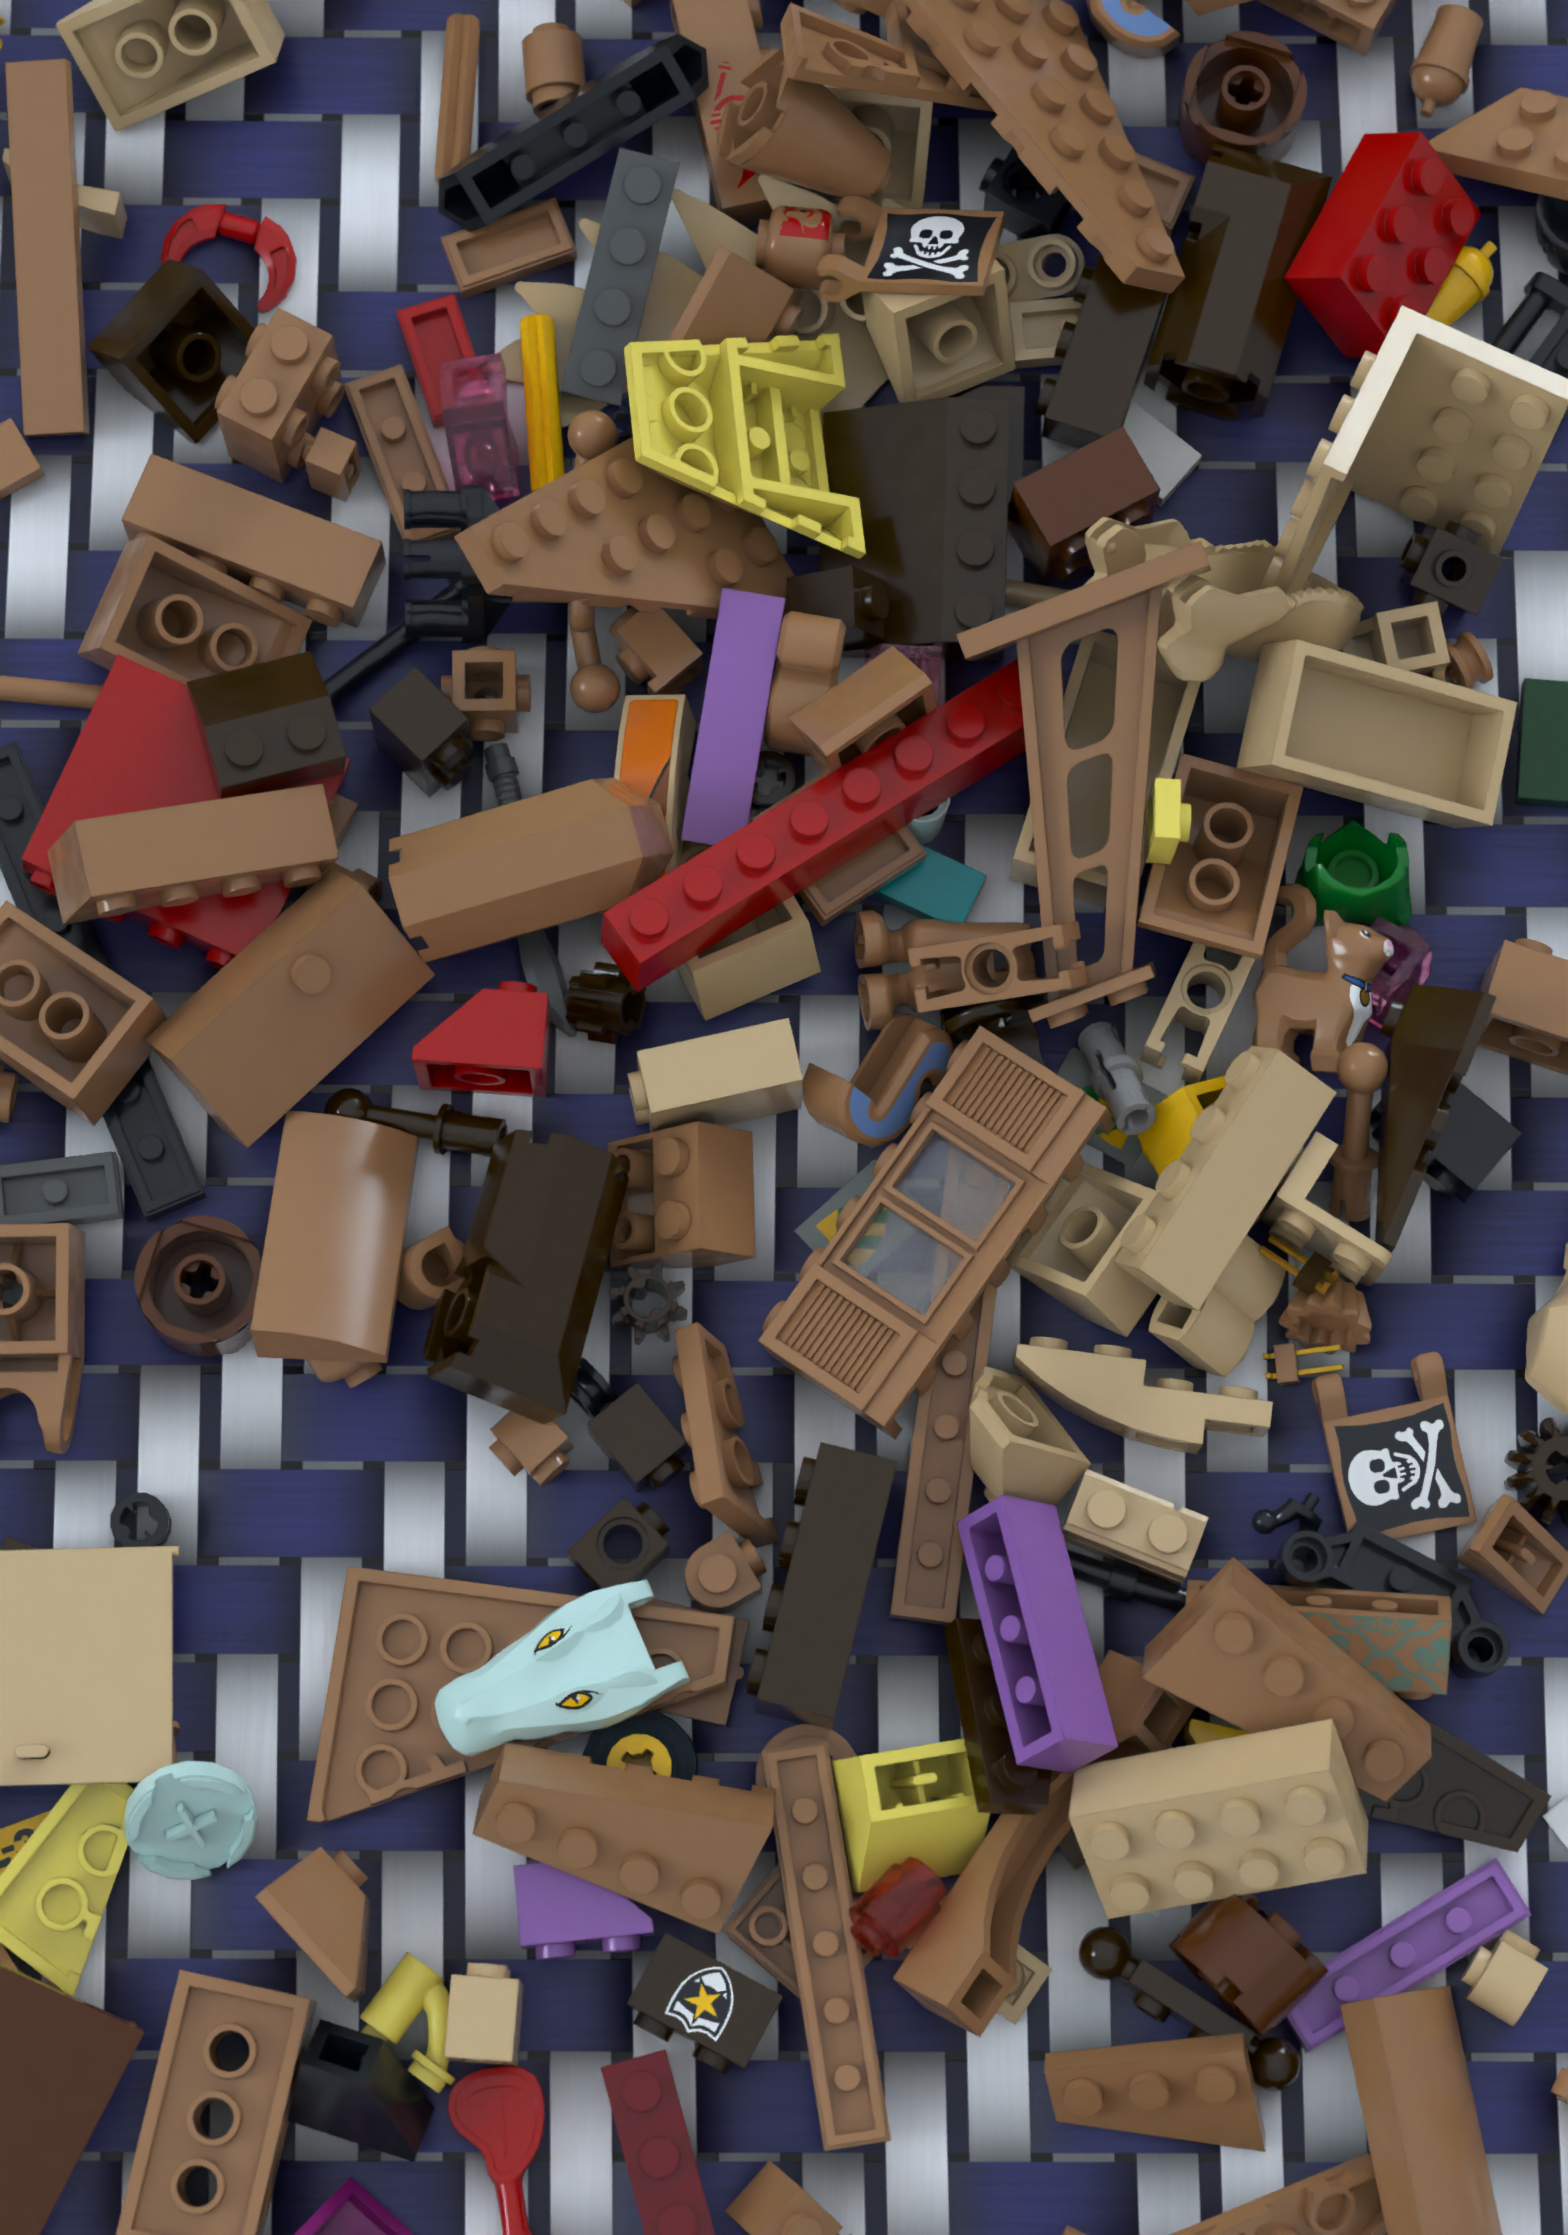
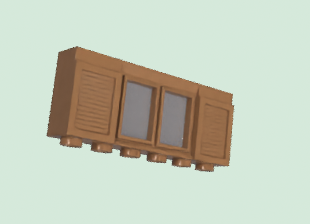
[758,1025,1115,1440]

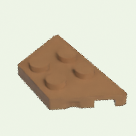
[1429,87,1568,201]

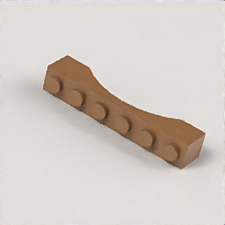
[893,1650,1196,2037]

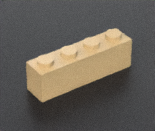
[1114,1045,1337,1311]

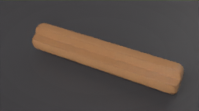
[434,13,480,186]

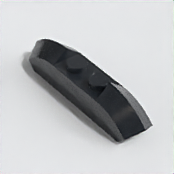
[438,33,709,232]

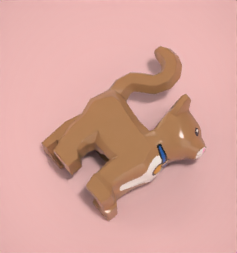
[1252,884,1394,1081]

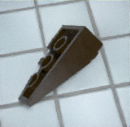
[1375,984,1497,1253]

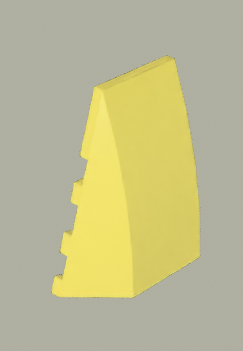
[624,333,866,559]

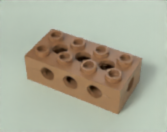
[116,1970,317,2235]

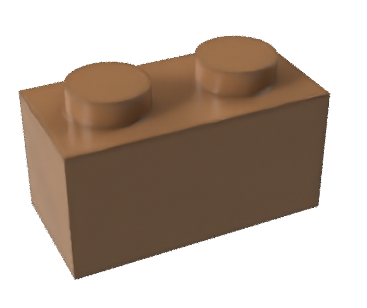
[302,427,362,502]

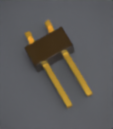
[1259,1234,1339,1296]

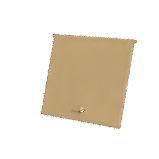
[0,1546,180,1786]

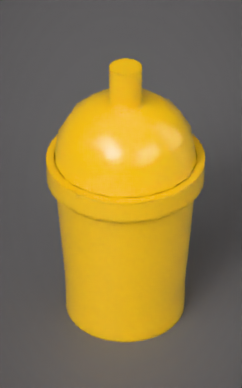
[1426,241,1497,327]

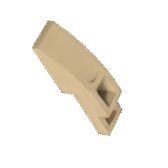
[1012,1336,1273,1455]

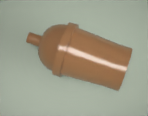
[1409,4,1484,118]

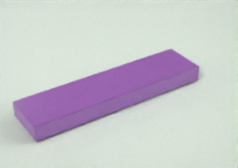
[681,588,786,845]
[1285,1858,1532,2053]

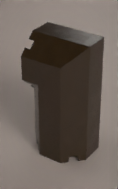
[1144,143,1333,421]
[423,1129,629,1424]

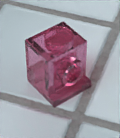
[1369,916,1432,1028]

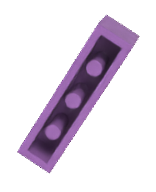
[957,1494,1118,1773]

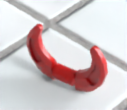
[161,204,297,313]

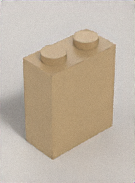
[627,1018,803,1132]

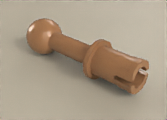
[1328,1042,1389,1222]

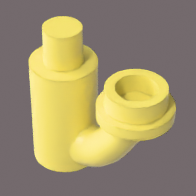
[360,1952,456,2094]

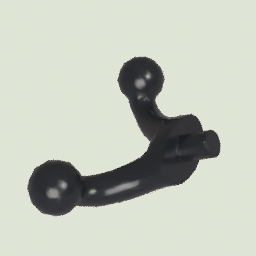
[1252,1492,1323,1534]

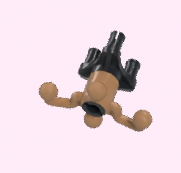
[403,409,620,713]

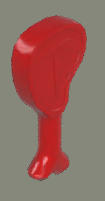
[447,2065,545,2235]

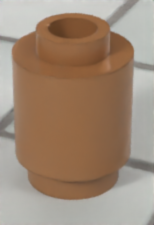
[521,22,586,114]

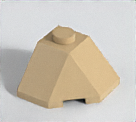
[970,1366,1091,1505]

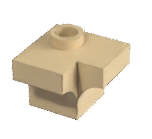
[1340,601,1450,681]

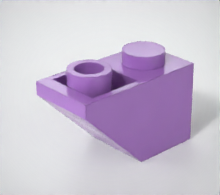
[513,1863,654,1960]

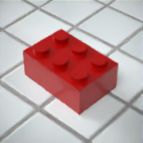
[1284,132,1481,358]

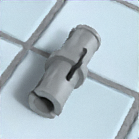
[1078,1022,1156,1135]

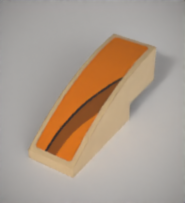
[614,694,697,880]

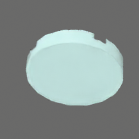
[123,1761,258,1880]

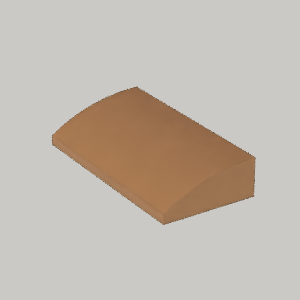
[250,1111,419,1363]
[1340,1986,1502,2235]

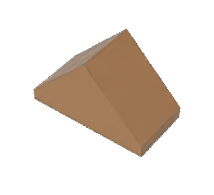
[1456,1494,1568,1614]

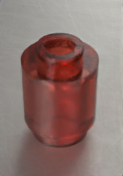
[849,1857,947,1957]

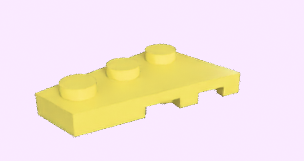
[0,1783,134,1996]

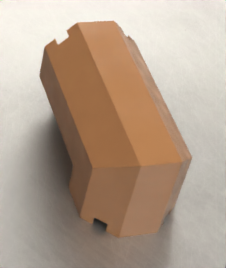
[388,778,674,963]

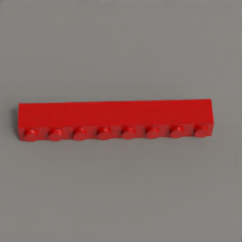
[601,658,1026,992]

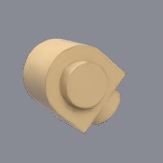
[1461,1930,1549,2027]

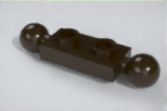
[1078,1927,1300,2091]

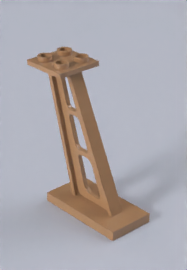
[956,541,1211,1029]

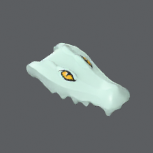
[434,1579,690,1756]

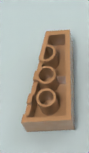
[47,784,339,925]
[1142,1557,1432,1802]
[473,1742,776,1935]

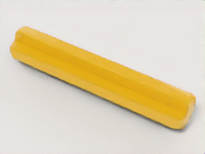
[520,314,565,492]

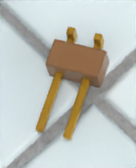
[1263,1343,1344,1386]

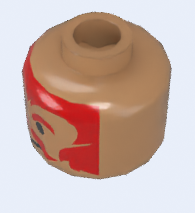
[755,206,846,290]

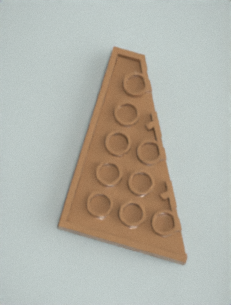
[454,437,795,621]
[307,1566,737,1824]

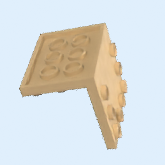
[1260,305,1568,595]

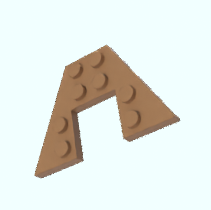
[780,0,995,112]

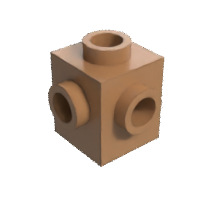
[441,646,531,742]

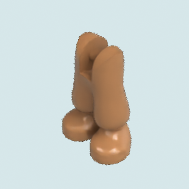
[854,910,1037,1031]

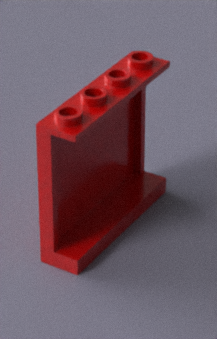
[21,655,351,970]

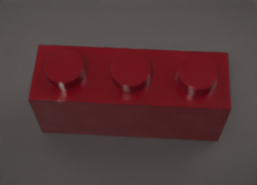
[601,2049,715,2235]

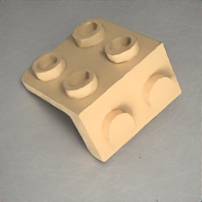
[1260,1131,1393,1287]

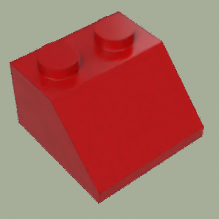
[412,981,552,1098]

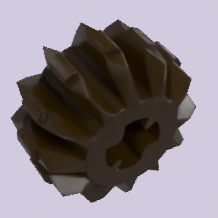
[1504,1417,1568,1528]

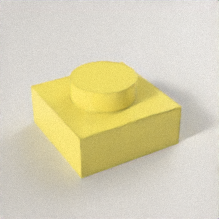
[1145,778,1192,864]

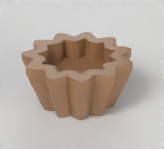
[1279,1277,1372,1355]

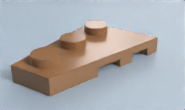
[672,1322,779,1548]
[1044,2033,1265,2152]

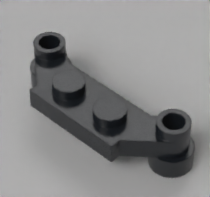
[1274,1520,1510,1679]

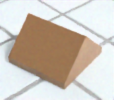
[788,646,937,777]

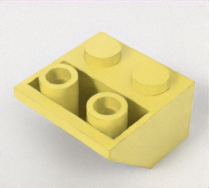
[831,1738,990,1893]

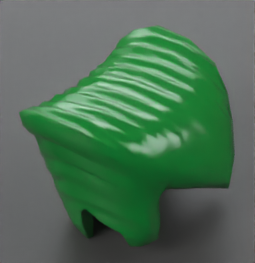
[1292,820,1412,928]

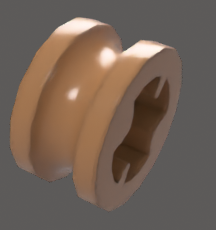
[1445,631,1493,689]

